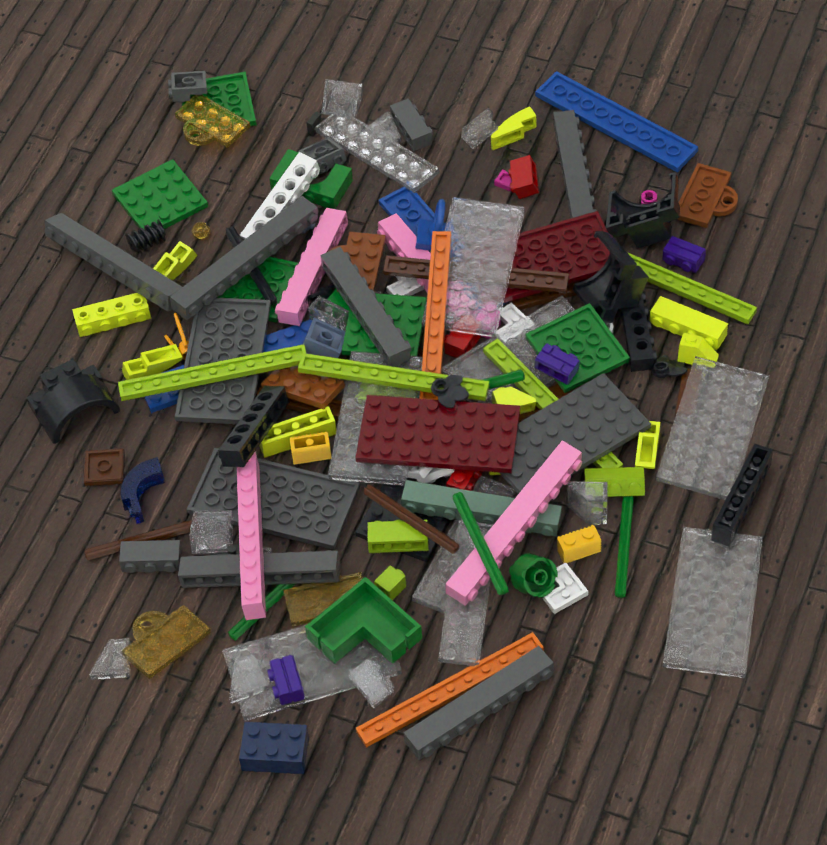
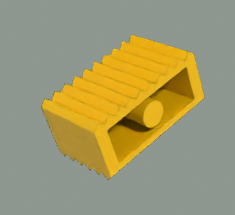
[290,431,332,465]
[557,525,601,564]

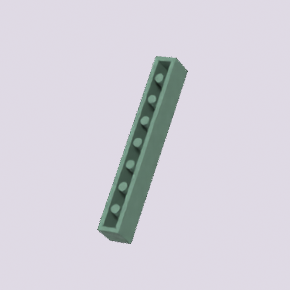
[401,480,562,536]

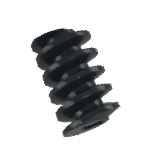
[125,219,166,253]

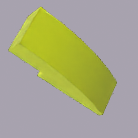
[491,107,537,150]
[153,241,198,281]
[122,344,182,380]
[635,421,660,469]

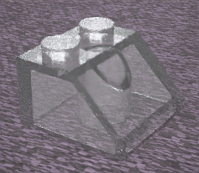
[321,79,364,118]
[568,481,608,525]
[189,510,233,554]

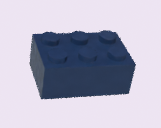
[239,722,309,774]

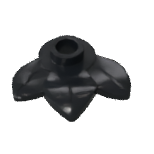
[652,355,688,378]
[431,375,469,408]

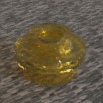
[192,222,210,239]

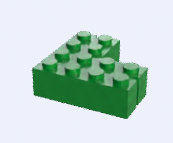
[305,577,423,664]

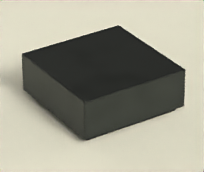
[306,112,322,136]

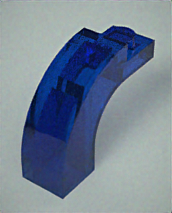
[121,457,165,524]

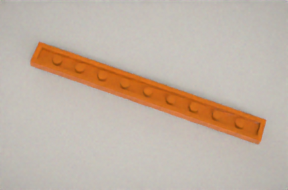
[419,231,452,400]
[355,632,544,748]

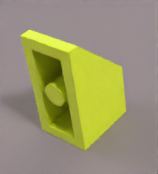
[677,333,719,369]
[491,387,536,414]

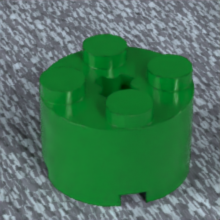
[509,553,558,597]

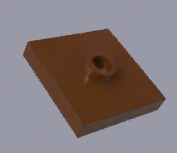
[84,448,124,486]

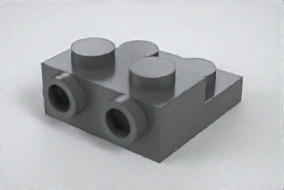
[168,71,207,103]
[298,137,347,174]

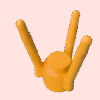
[164,313,189,360]

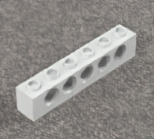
[240,152,320,241]

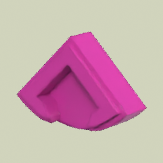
[494,169,512,191]

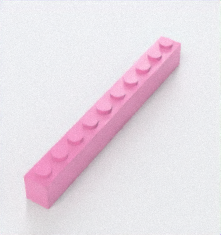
[445,440,582,606]
[237,451,266,620]

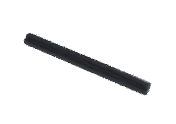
[226,226,277,306]

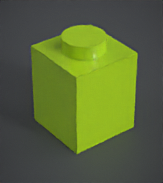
[374,565,406,600]

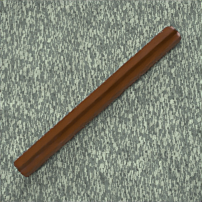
[364,484,460,554]
[84,519,200,560]

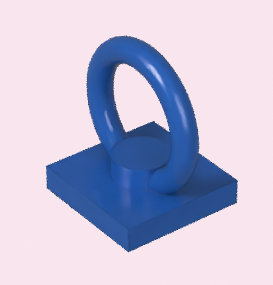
[415,199,454,254]

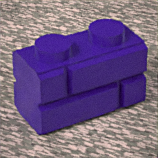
[662,236,706,274]
[535,343,580,385]
[267,655,305,705]

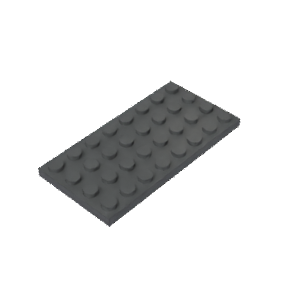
[175,298,271,424]
[500,373,651,494]
[187,448,360,550]

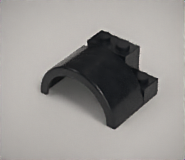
[606,172,680,249]
[573,231,649,324]
[27,359,121,444]

